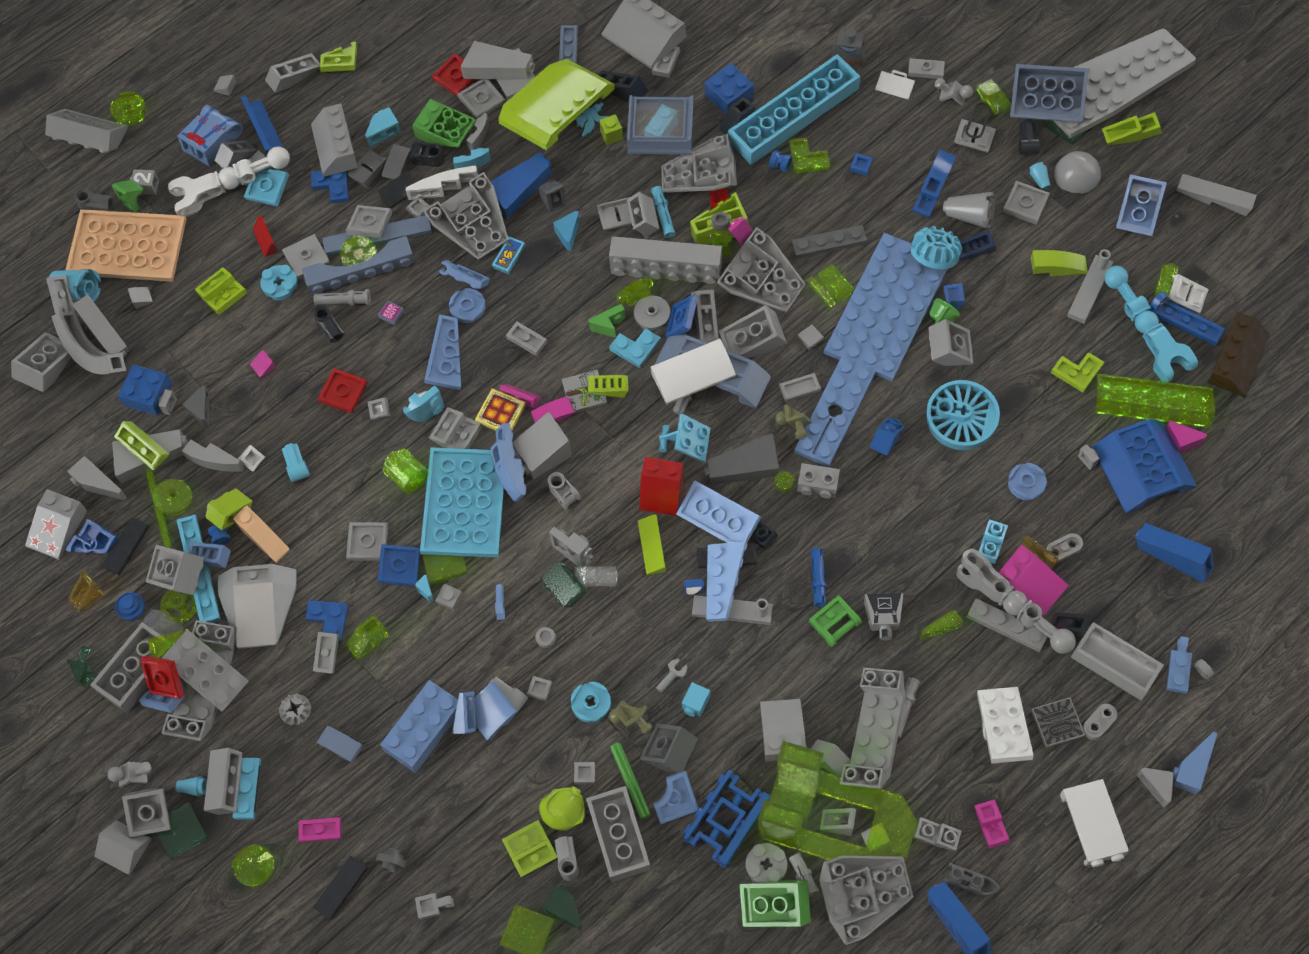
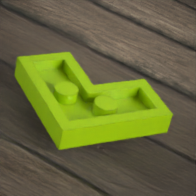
[1051,352,1104,392]

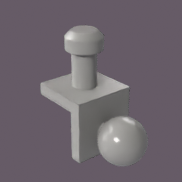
[935,78,973,105]
[107,762,152,787]

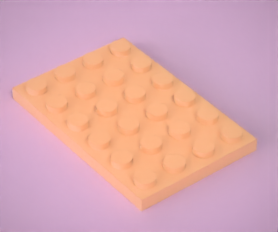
[66,209,187,282]

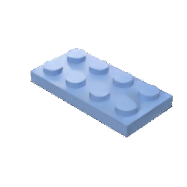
[676,481,761,543]

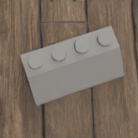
[311,104,358,177]
[45,109,128,153]

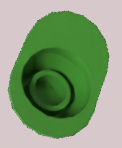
[929,298,960,324]

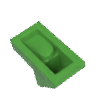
[112,180,144,213]
[588,304,625,337]

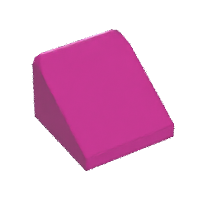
[250,350,276,379]

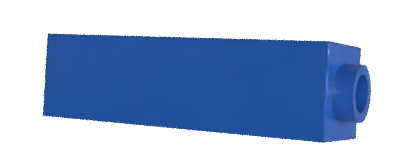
[490,153,552,218]
[1135,523,1214,583]
[927,882,992,954]

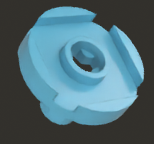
[260,265,298,300]
[571,682,611,723]

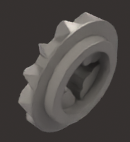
[279,693,311,725]

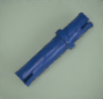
[811,548,827,607]

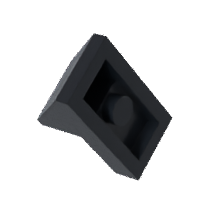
[1051,612,1091,642]

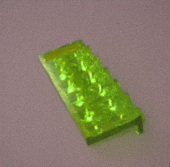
[1095,374,1215,427]

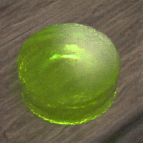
[775,471,794,492]

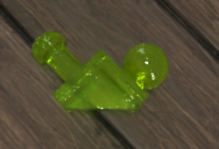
[616,277,653,306]

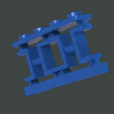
[683,770,771,869]

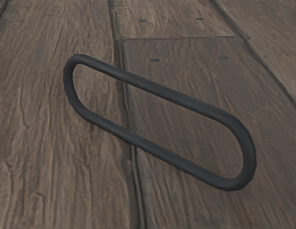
[965,102,992,139]

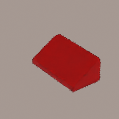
[253,215,277,257]

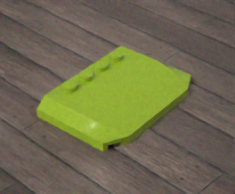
[499,59,614,150]

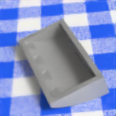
[1071,622,1164,701]

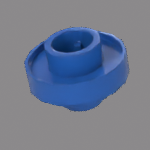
[115,592,145,621]

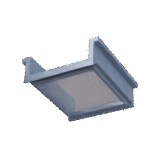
[627,95,694,155]

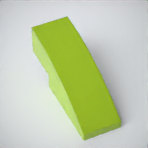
[1102,112,1162,145]
[1031,250,1088,276]

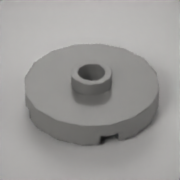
[634,295,671,331]

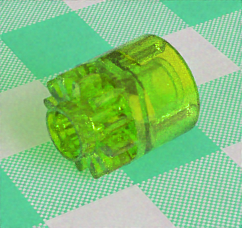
[382,448,428,494]

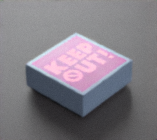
[378,301,404,325]

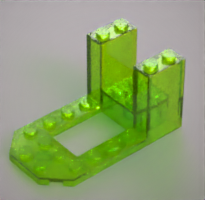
[758,741,917,862]

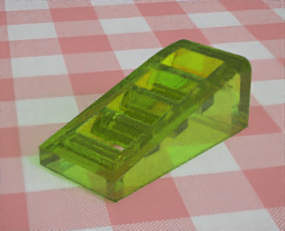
[920,610,963,640]

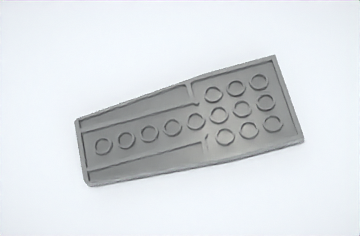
[1052,29,1196,139]

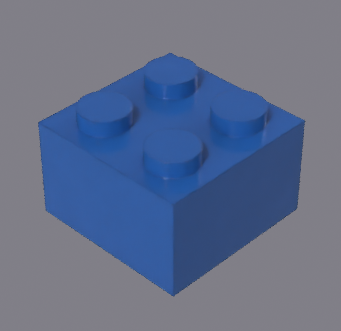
[704,63,754,114]
[118,364,173,416]

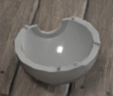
[1054,151,1101,194]

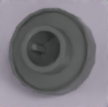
[376,848,407,873]

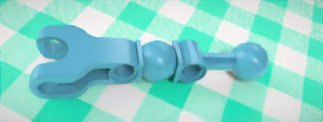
[1105,265,1198,383]

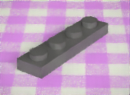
[792,225,867,259]

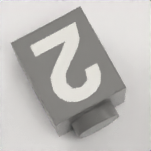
[129,169,159,195]

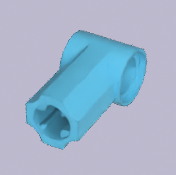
[282,443,310,483]

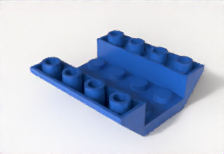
[1092,419,1197,513]

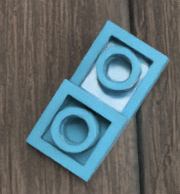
[453,148,491,169]
[979,520,1008,564]

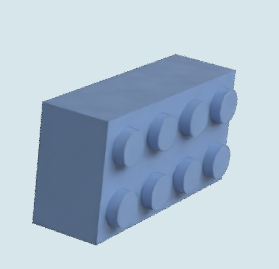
[380,680,458,773]

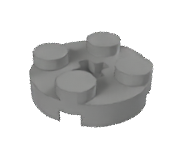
[746,843,787,883]

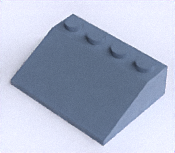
[1010,64,1089,122]

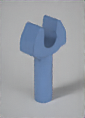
[495,584,505,620]

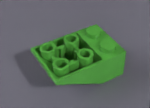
[412,99,476,147]

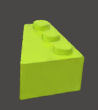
[690,192,748,245]

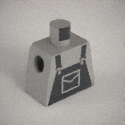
[864,593,903,640]

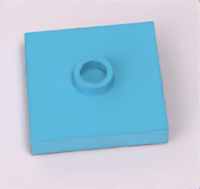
[244,168,289,207]

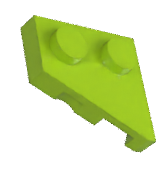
[320,42,357,72]

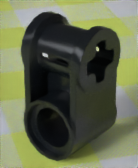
[409,141,445,167]

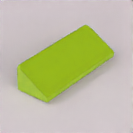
[114,421,169,470]
[638,514,666,575]

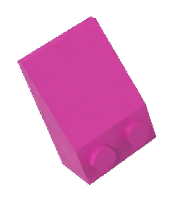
[998,545,1069,616]

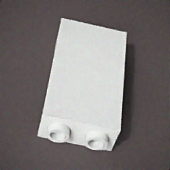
[1060,779,1129,867]

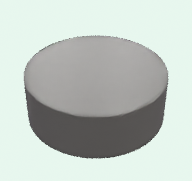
[535,627,556,648]
[1194,659,1214,679]

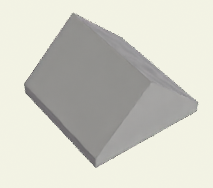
[94,820,152,875]

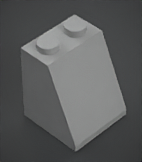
[512,412,572,480]

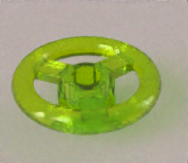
[160,590,197,623]

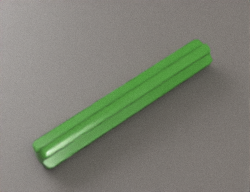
[611,742,650,819]

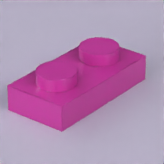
[299,817,341,843]

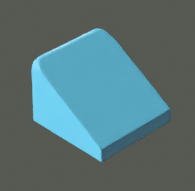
[415,575,434,603]

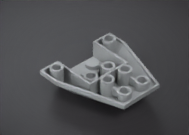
[661,134,737,192]
[423,172,509,260]
[717,227,806,313]
[218,564,297,649]
[819,855,914,945]

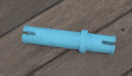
[651,186,676,238]

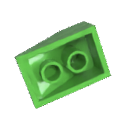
[740,880,811,927]

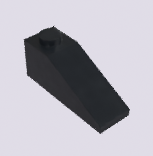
[598,71,648,102]

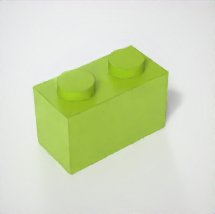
[206,488,252,530]

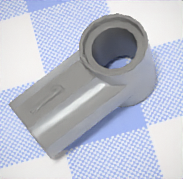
[489,677,528,715]
[555,836,579,881]

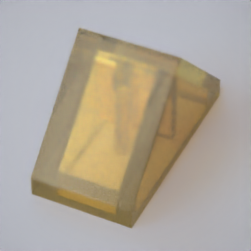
[68,571,104,612]

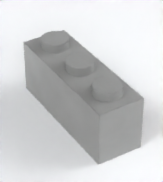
[204,748,243,815]

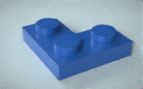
[311,171,349,204]
[305,600,348,643]

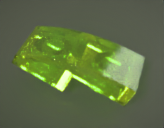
[976,79,1011,115]

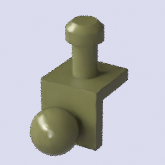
[775,405,812,440]
[609,700,652,734]

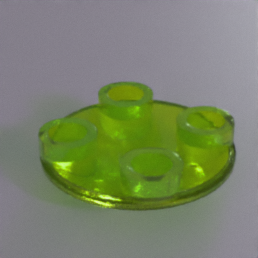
[340,236,377,266]
[232,844,274,887]

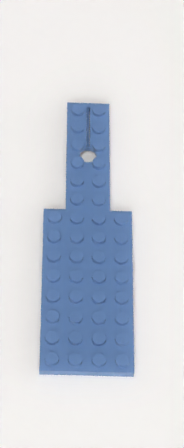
[794,233,948,467]

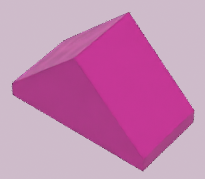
[1166,421,1207,453]

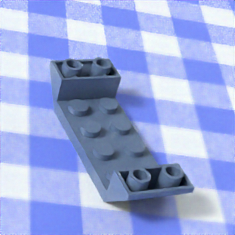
[654,334,771,409]

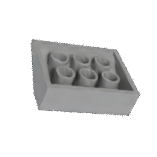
[602,0,687,69]

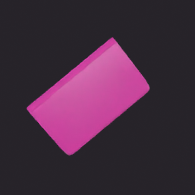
[500,384,541,408]

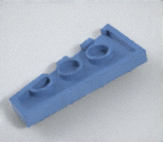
[424,314,461,390]

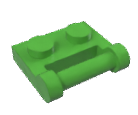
[809,595,862,647]

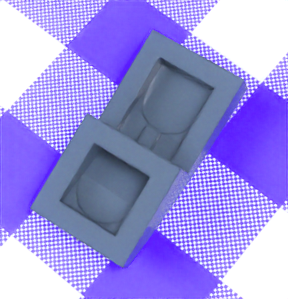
[316,726,363,763]

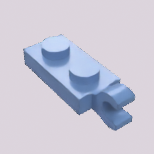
[439,260,490,289]
[1166,636,1192,694]

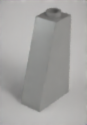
[461,41,535,79]
[72,294,129,358]
[112,429,188,483]

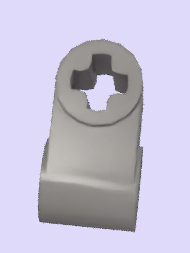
[548,472,582,510]

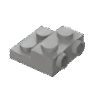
[549,527,594,569]

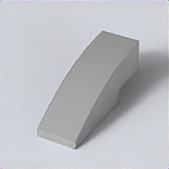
[182,440,245,472]

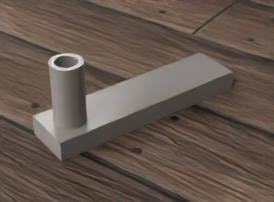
[1067,249,1113,324]
[692,595,773,625]

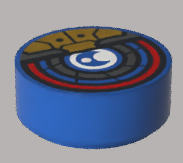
[1151,292,1169,310]

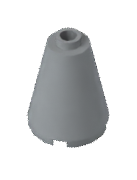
[943,192,995,229]

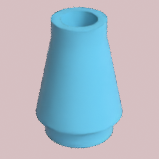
[1029,162,1051,190]
[176,776,207,797]

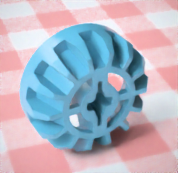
[910,226,962,269]

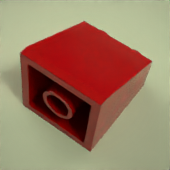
[639,457,684,517]

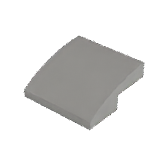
[429,407,483,449]

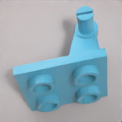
[659,414,711,463]

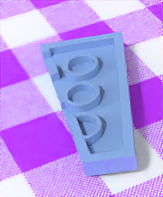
[706,542,747,622]

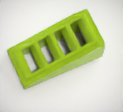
[588,375,628,398]

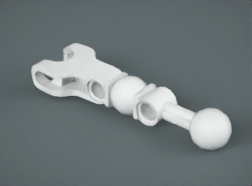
[168,146,290,217]

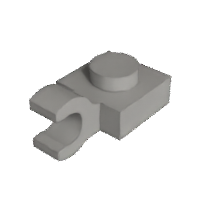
[415,893,454,920]

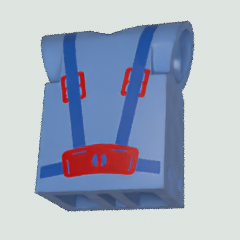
[177,105,243,167]

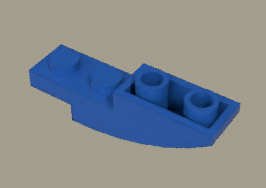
[912,149,956,218]

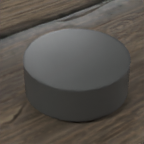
[711,212,730,230]

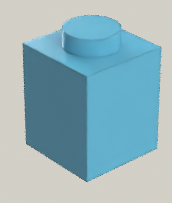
[682,682,710,717]

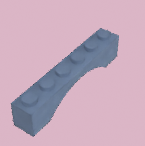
[302,236,415,295]

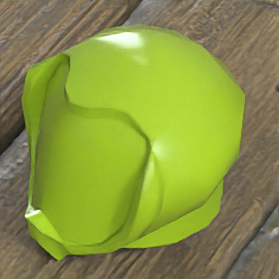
[539,786,585,831]

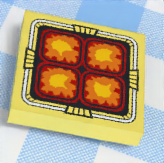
[475,389,526,431]

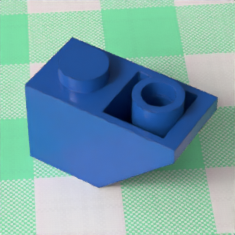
[870,418,905,456]

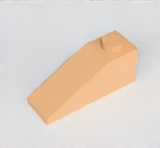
[233,506,290,563]

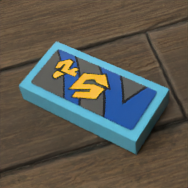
[492,237,525,275]

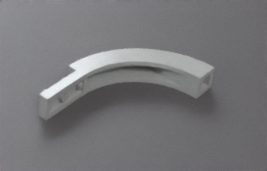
[46,275,126,374]

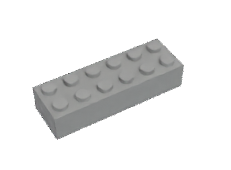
[609,237,722,284]

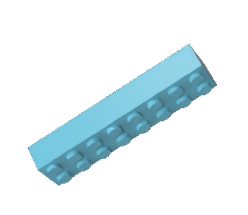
[728,54,860,165]

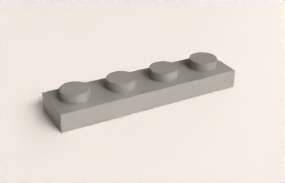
[967,599,1047,652]

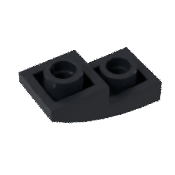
[750,520,778,550]

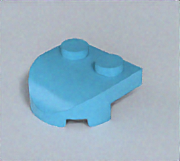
[403,385,445,422]

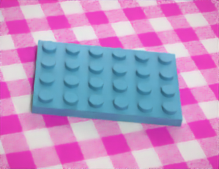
[420,448,504,558]

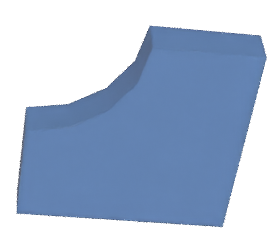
[653,771,699,824]

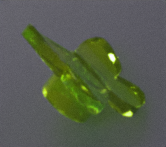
[707,232,732,257]

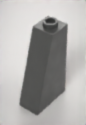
[704,434,779,485]

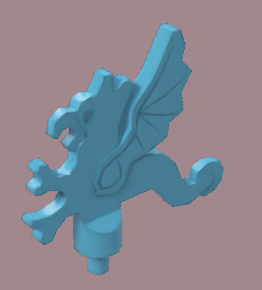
[575,102,608,137]

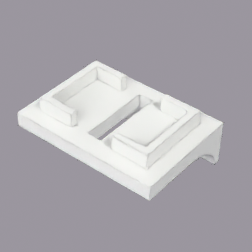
[1168,274,1209,313]

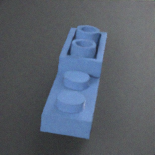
[491,423,526,502]

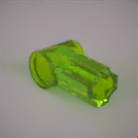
[1154,263,1179,301]

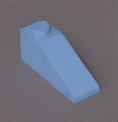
[1172,732,1217,795]

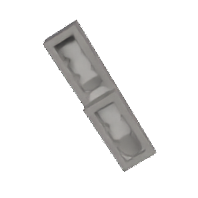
[1176,174,1257,216]

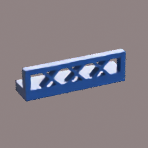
[241,96,283,154]

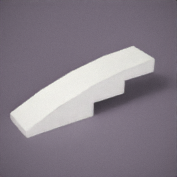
[406,165,478,200]

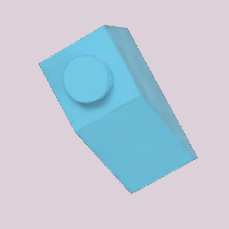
[365,107,401,147]

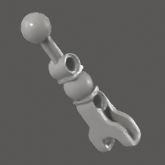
[956,549,1076,654]

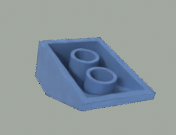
[1116,174,1167,236]

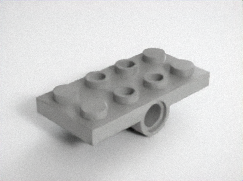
[161,629,248,712]

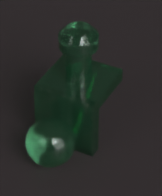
[66,646,99,687]

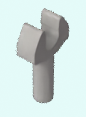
[656,659,687,693]

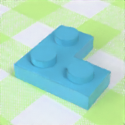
[609,328,661,368]

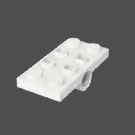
[977,687,1033,763]

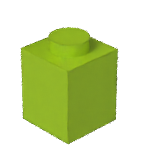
[599,114,623,146]

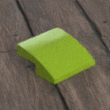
[195,267,247,315]
[502,820,557,877]

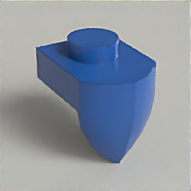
[943,283,965,310]

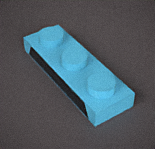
[233,758,261,820]

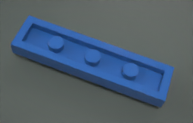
[1150,295,1225,346]

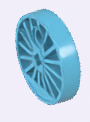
[927,380,1000,450]

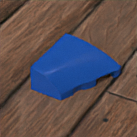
[66,519,119,554]

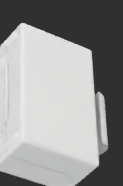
[875,70,915,99]

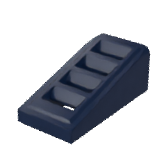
[960,230,997,260]

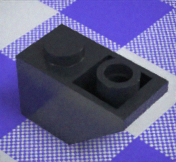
[719,97,756,135]

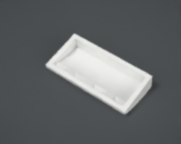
[651,339,736,405]

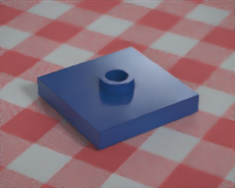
[665,295,698,339]
[377,544,420,587]

